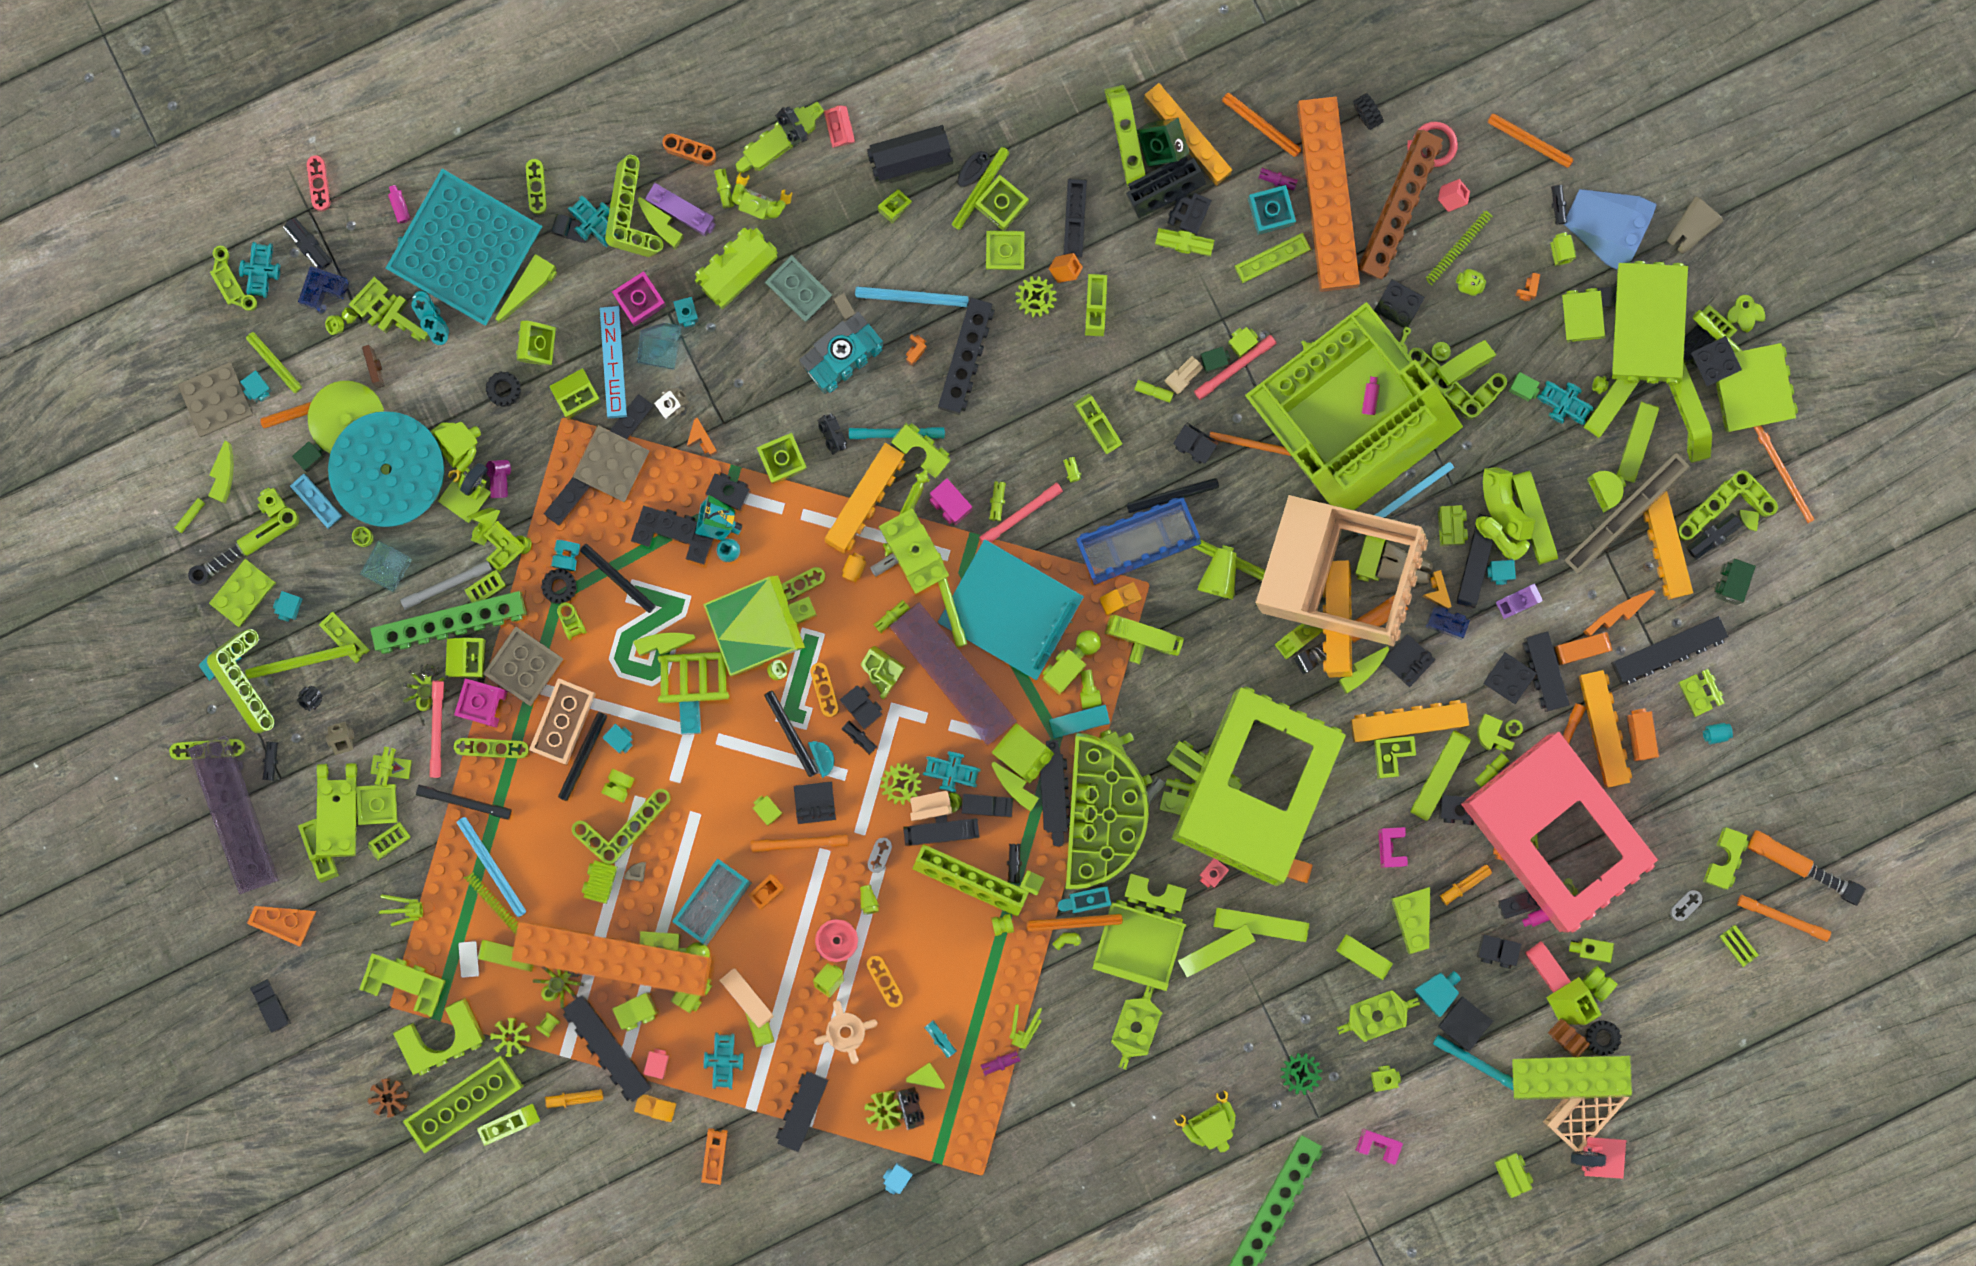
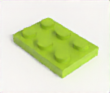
[209,559,276,628]

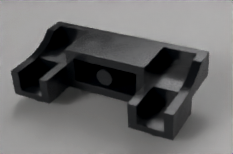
[631,505,714,566]

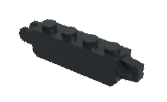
[1040,740,1070,848]

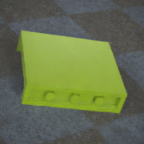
[1716,343,1798,432]
[1092,900,1186,991]

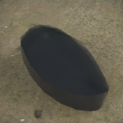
[957,151,990,188]

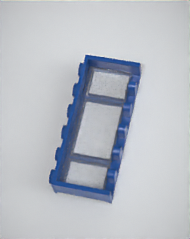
[1076,498,1201,585]

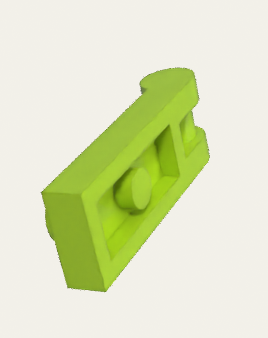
[319,612,370,664]

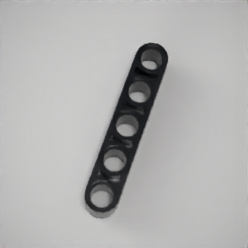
[1456,513,1493,608]

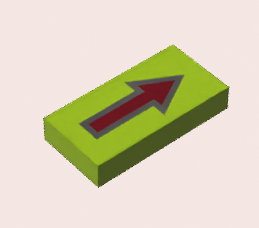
[370,755,412,779]

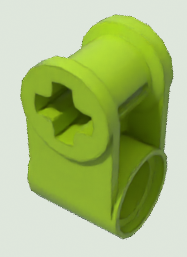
[557,602,587,641]

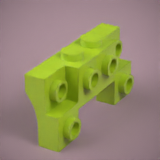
[359,953,445,1017]

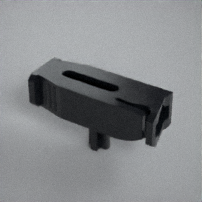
[903,815,979,846]

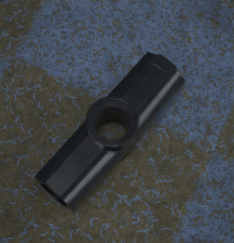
[283,217,332,271]
[1686,513,1742,560]

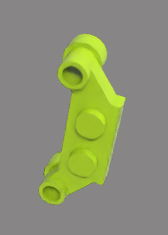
[210,246,257,311]

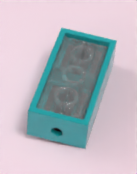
[672,858,752,946]

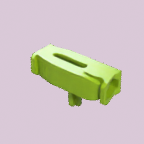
[1105,615,1184,664]

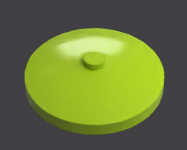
[308,381,384,453]

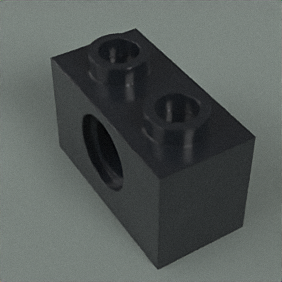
[705,472,751,512]
[1439,795,1474,825]

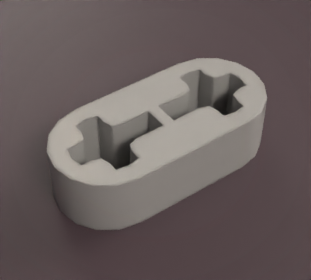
[867,838,892,873]
[1670,890,1702,921]

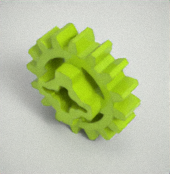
[1015,276,1057,318]
[880,763,922,805]

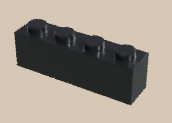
[1522,631,1570,712]
[775,1071,829,1152]

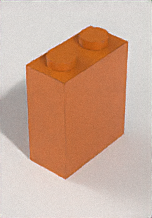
[1627,708,1659,761]

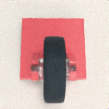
[1571,1137,1626,1179]

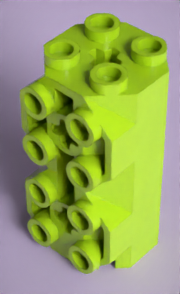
[695,228,778,310]

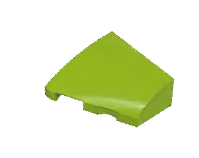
[861,646,906,700]

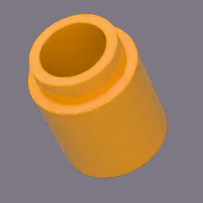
[842,552,867,582]

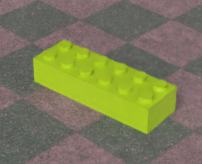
[403,1055,524,1154]
[1512,1056,1632,1100]

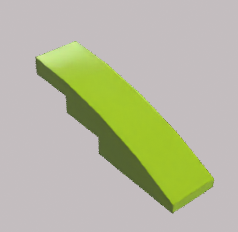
[1616,401,1659,483]
[1178,924,1255,977]

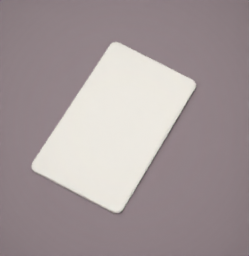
[458,941,479,977]

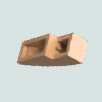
[720,968,774,1028]

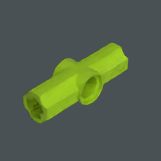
[1155,228,1214,257]

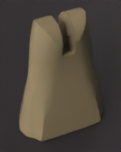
[1667,196,1724,254]
[1376,541,1433,584]

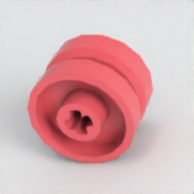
[815,919,859,962]

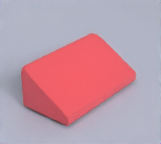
[824,105,855,148]

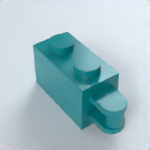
[1058,887,1111,913]

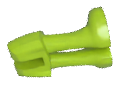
[1475,516,1530,560]

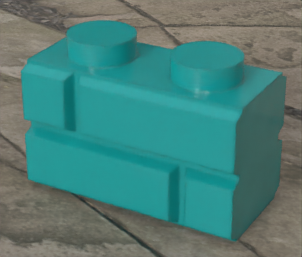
[679,701,702,735]

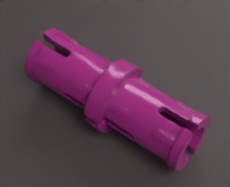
[1258,167,1298,191]
[981,1050,1021,1076]

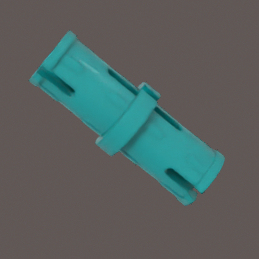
[924,1020,957,1058]

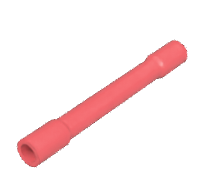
[1193,335,1277,400]
[979,482,1063,543]
[429,681,444,778]

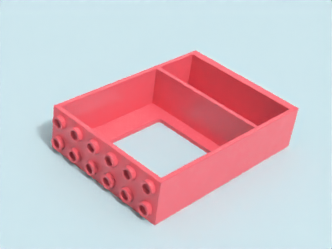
[1461,732,1658,933]

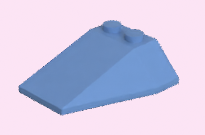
[1564,189,1657,270]

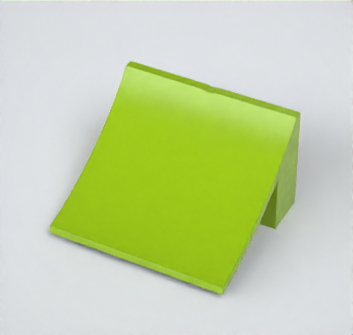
[1245,302,1463,511]

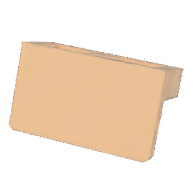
[910,791,952,821]

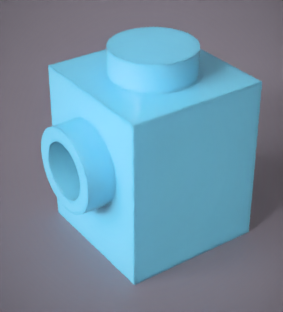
[882,1163,913,1195]

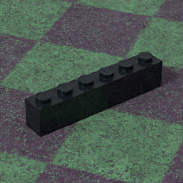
[1611,616,1728,685]
[563,995,652,1102]

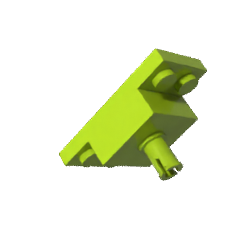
[879,508,949,594]

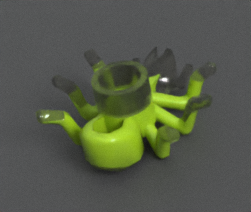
[402,664,450,711]
[533,966,584,1009]

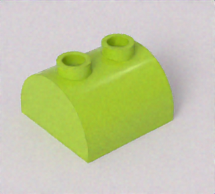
[516,321,556,365]
[756,433,807,483]
[1587,471,1626,513]

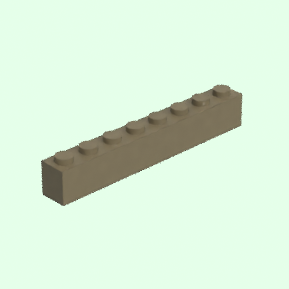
[1565,453,1691,575]

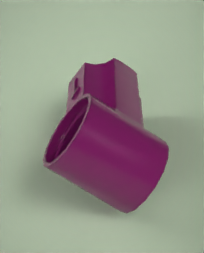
[486,460,511,498]

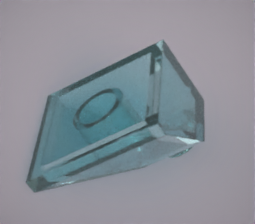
[637,323,682,370]
[360,541,412,592]

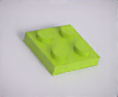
[986,231,1025,270]
[356,784,398,825]

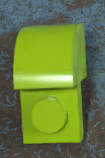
[1477,714,1514,752]

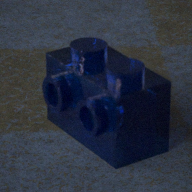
[1425,606,1470,640]

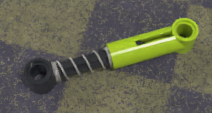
[188,508,300,586]

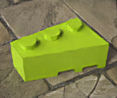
[1391,887,1430,954]

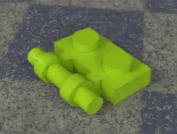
[348,277,397,327]
[1678,669,1725,717]
[1159,778,1195,815]

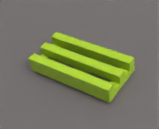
[1719,925,1759,967]

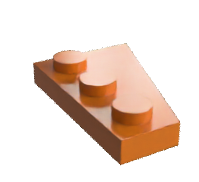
[247,906,317,947]

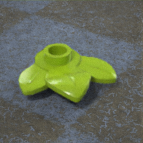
[1727,295,1765,333]

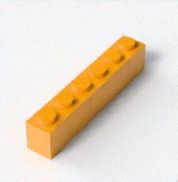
[1144,83,1232,186]
[825,443,906,554]
[1643,491,1693,600]
[1323,560,1352,678]
[1578,670,1632,788]
[1350,700,1469,743]

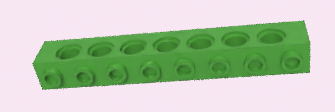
[370,591,527,654]
[1228,1134,1323,1266]

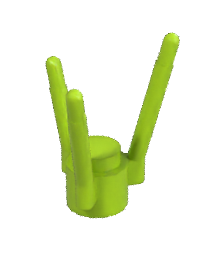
[379,894,423,927]
[1009,1004,1042,1050]

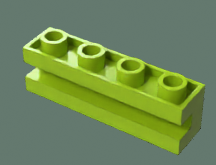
[1165,740,1242,790]

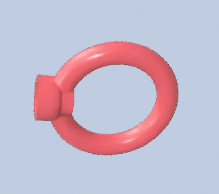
[1407,122,1458,167]

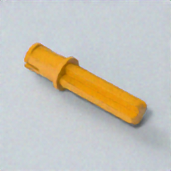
[1439,865,1492,906]
[545,1089,604,1109]

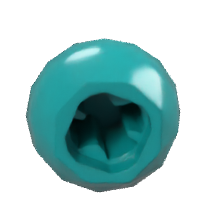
[716,538,741,562]

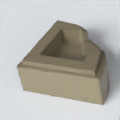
[624,862,646,882]

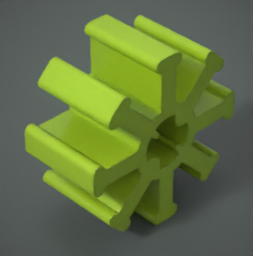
[490,1018,531,1057]
[864,1090,904,1131]

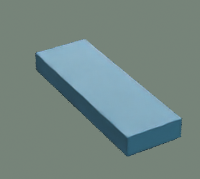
[290,474,343,529]

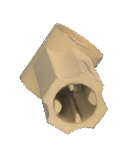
[1165,356,1203,394]

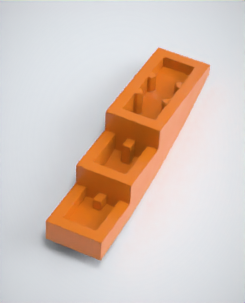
[1583,590,1655,637]

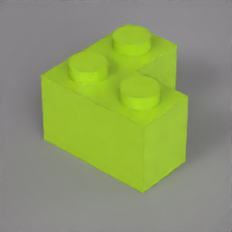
[1374,736,1416,779]
[612,992,658,1032]

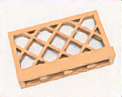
[1543,1097,1630,1151]

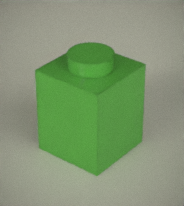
[1508,372,1540,402]

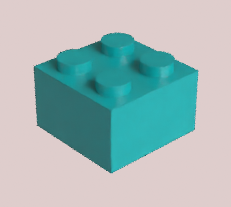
[1248,185,1296,235]

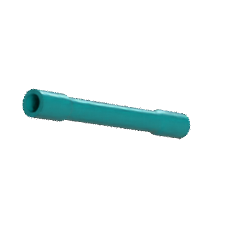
[849,427,945,439]
[1433,1034,1514,1091]

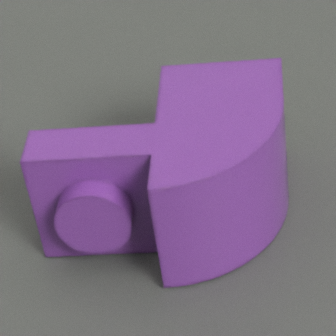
[1496,584,1543,619]

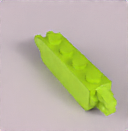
[735,102,824,174]

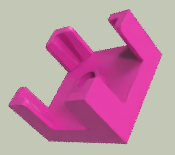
[454,678,508,728]
[1378,827,1408,868]
[1355,1129,1403,1165]

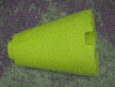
[1197,545,1237,600]

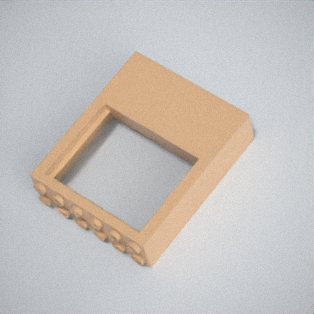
[1256,495,1428,646]

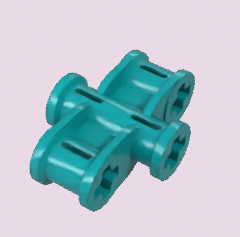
[568,195,618,247]
[239,242,281,298]
[411,291,449,345]
[1537,381,1594,425]
[922,751,981,793]
[704,1032,744,1090]

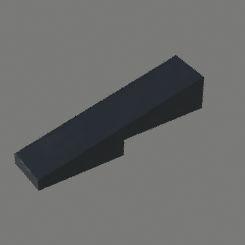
[1063,178,1087,257]

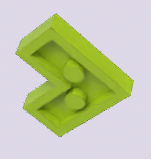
[484,521,525,572]

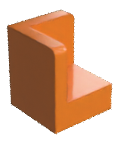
[1049,253,1083,283]

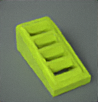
[1702,305,1737,338]
[464,570,507,603]
[367,822,411,861]

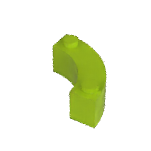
[1483,467,1536,541]

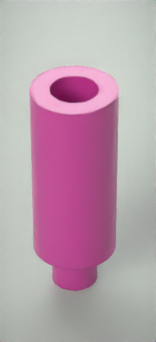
[388,185,411,224]
[1362,376,1380,415]
[1522,909,1550,927]

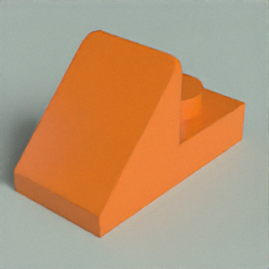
[687,418,718,456]
[748,873,784,910]

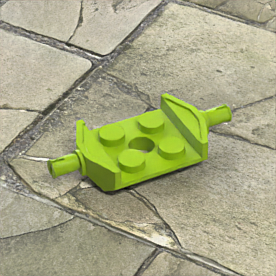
[1111,986,1162,1069]
[1336,990,1420,1042]

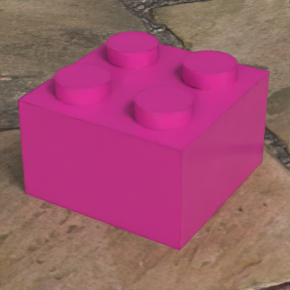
[612,271,666,327]
[930,478,972,526]

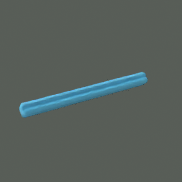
[855,287,969,307]
[457,817,526,917]

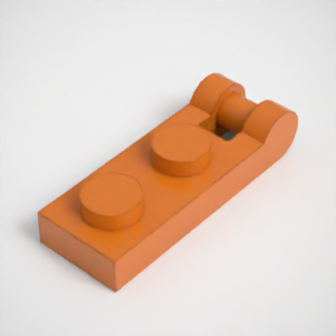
[701,1128,728,1185]

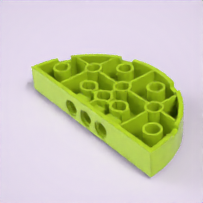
[1066,733,1149,889]

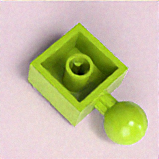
[1042,630,1101,695]
[639,931,710,957]

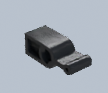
[962,794,1013,817]
[250,979,291,1033]

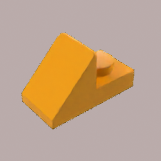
[1422,570,1452,609]
[1099,582,1142,615]
[634,1094,677,1122]

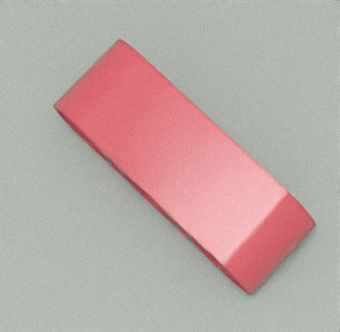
[1525,941,1571,993]

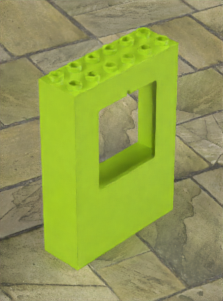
[1171,687,1346,886]

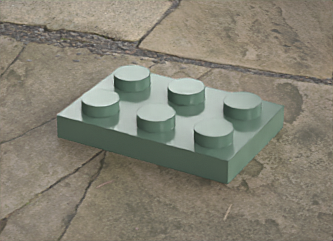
[765,255,832,323]

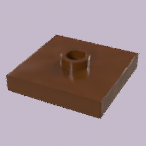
[362,345,385,388]

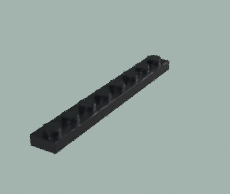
[544,394,654,526]

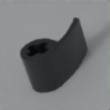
[551,214,586,243]

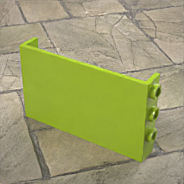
[1612,261,1688,385]

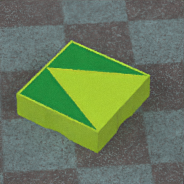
[703,576,805,676]

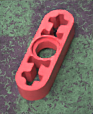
[307,155,330,211]

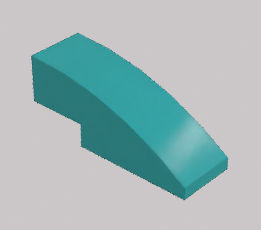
[1049,705,1110,739]

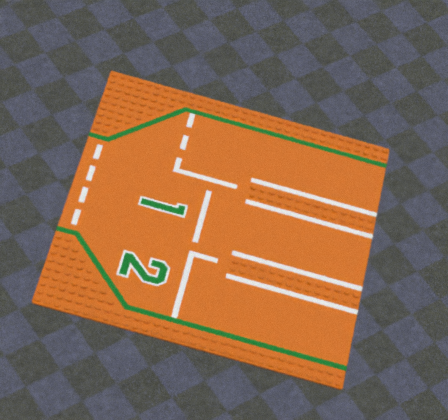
[390,418,1149,1175]

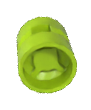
[601,768,635,803]
[1582,966,1617,1002]

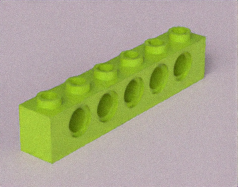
[912,844,1029,917]

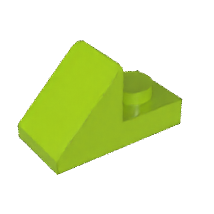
[467,507,500,546]

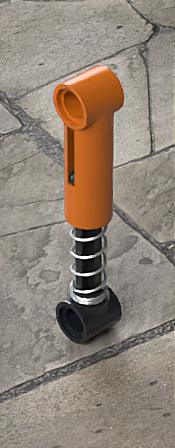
[1293,594,1408,675]
[1747,830,1866,906]

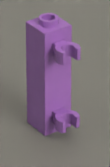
[645,183,716,236]

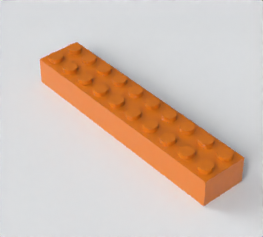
[1297,96,1360,292]
[511,922,712,996]

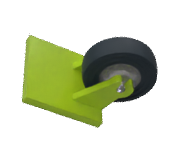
[438,463,491,523]

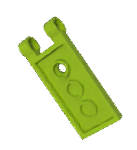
[316,763,357,857]

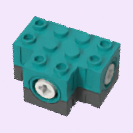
[799,311,883,394]

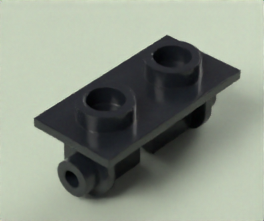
[775,106,808,148]
[817,413,847,455]

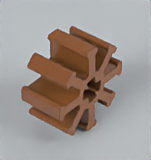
[1548,1019,1590,1057]
[368,1078,409,1118]

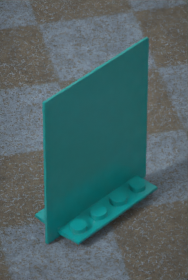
[938,539,1084,680]

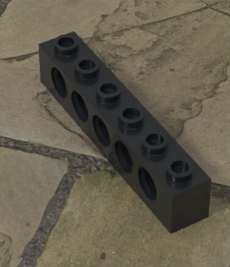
[938,297,995,415]

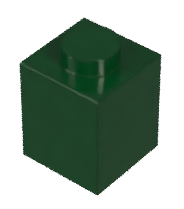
[1200,346,1231,374]
[292,441,324,472]

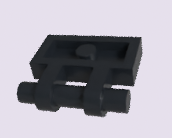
[1167,193,1212,236]

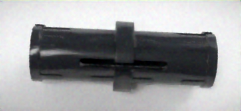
[1551,185,1567,225]
[841,720,878,755]
[262,741,279,781]
[1007,844,1022,883]

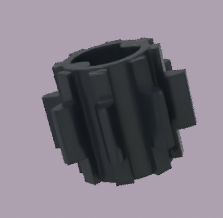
[297,685,323,711]

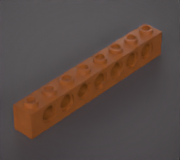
[1358,130,1443,280]

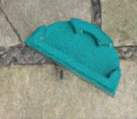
[808,741,835,778]

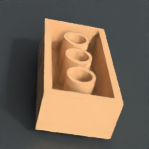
[529,678,596,765]

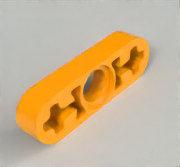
[810,663,839,717]
[867,956,903,1007]

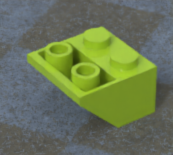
[549,368,601,420]
[446,638,486,678]
[1546,977,1602,1025]

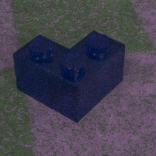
[298,266,350,311]

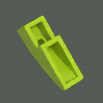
[638,197,684,250]
[1085,274,1107,336]
[1437,340,1496,386]
[1073,393,1122,454]
[208,441,234,504]
[633,633,696,656]
[1339,646,1389,694]
[992,762,1039,812]
[298,819,339,883]

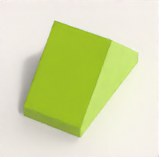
[878,189,912,224]
[906,1062,945,1089]

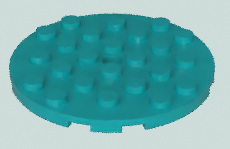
[328,411,445,527]

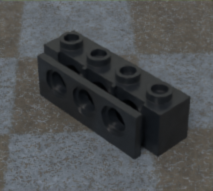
[1126,156,1206,219]

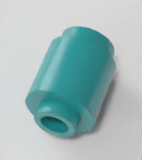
[1703,723,1733,745]

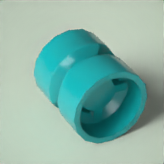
[551,540,580,571]

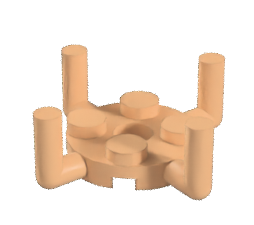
[814,1000,878,1064]

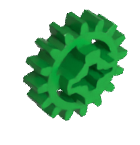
[1280,1053,1322,1095]

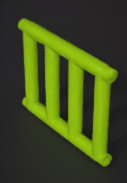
[658,652,729,703]

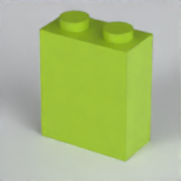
[1562,288,1606,342]
[992,723,1054,783]

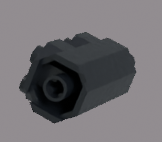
[867,125,953,184]

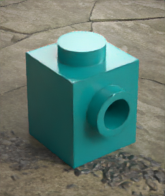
[673,297,699,328]
[240,370,272,402]
[1486,560,1516,585]
[273,591,303,622]
[602,724,633,754]

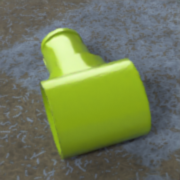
[1080,670,1102,709]

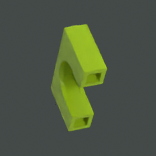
[393,998,485,1075]

